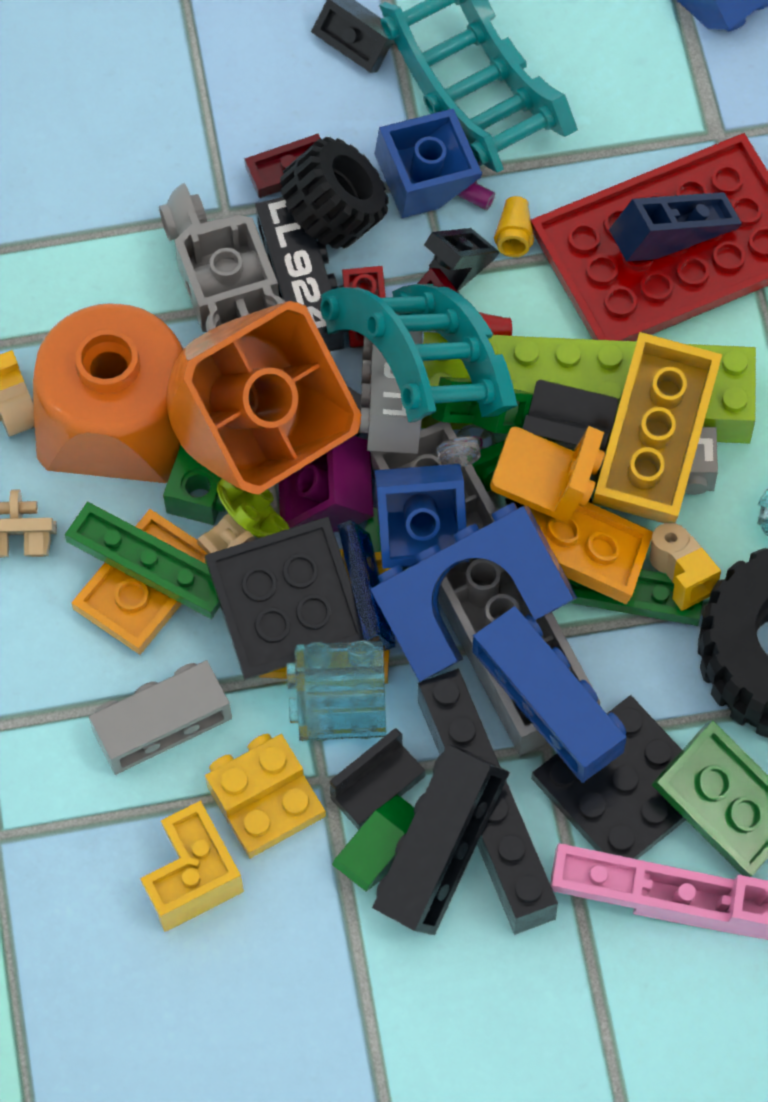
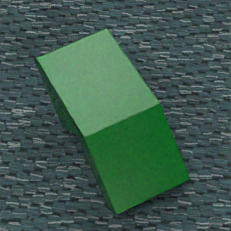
[431,377,533,434]
[332,795,415,891]

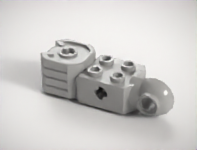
[159,183,285,332]

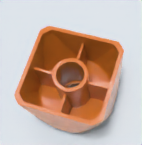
[166,301,362,495]
[33,303,185,483]

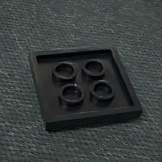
[204,517,369,681]
[531,695,686,859]

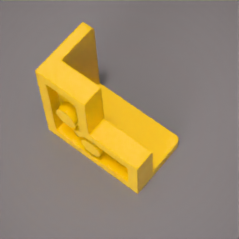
[140,800,244,932]

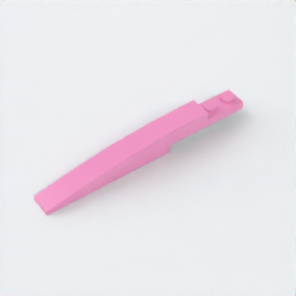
[550,843,768,940]

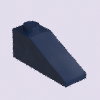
[609,192,742,262]

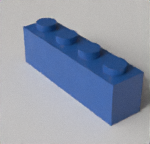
[472,606,626,783]

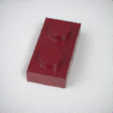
[244,133,320,198]

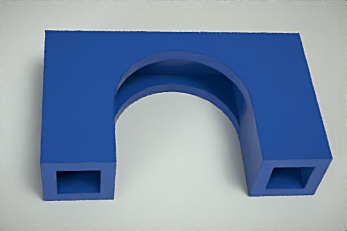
[370,502,577,682]

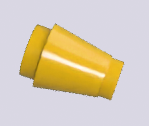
[494,196,534,257]

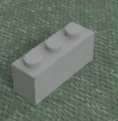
[89,660,232,775]

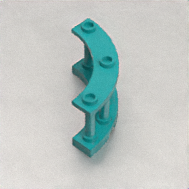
[379,0,578,173]
[320,284,518,423]

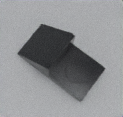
[424,228,500,291]

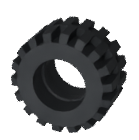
[280,137,389,249]

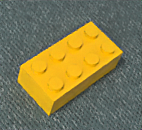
[592,332,722,523]

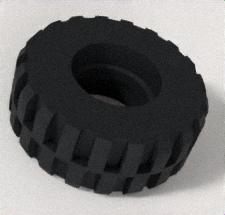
[698,548,768,738]

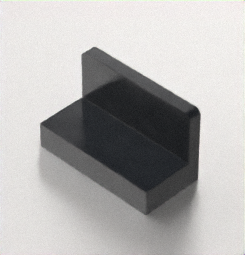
[311,0,396,73]
[523,379,619,451]
[329,728,426,830]

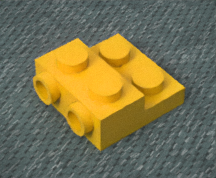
[205,733,326,859]

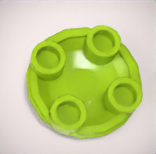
[217,478,289,538]

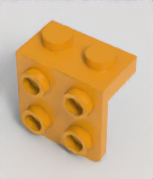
[490,426,605,523]

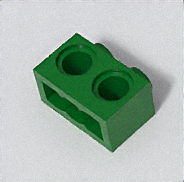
[163,445,226,525]

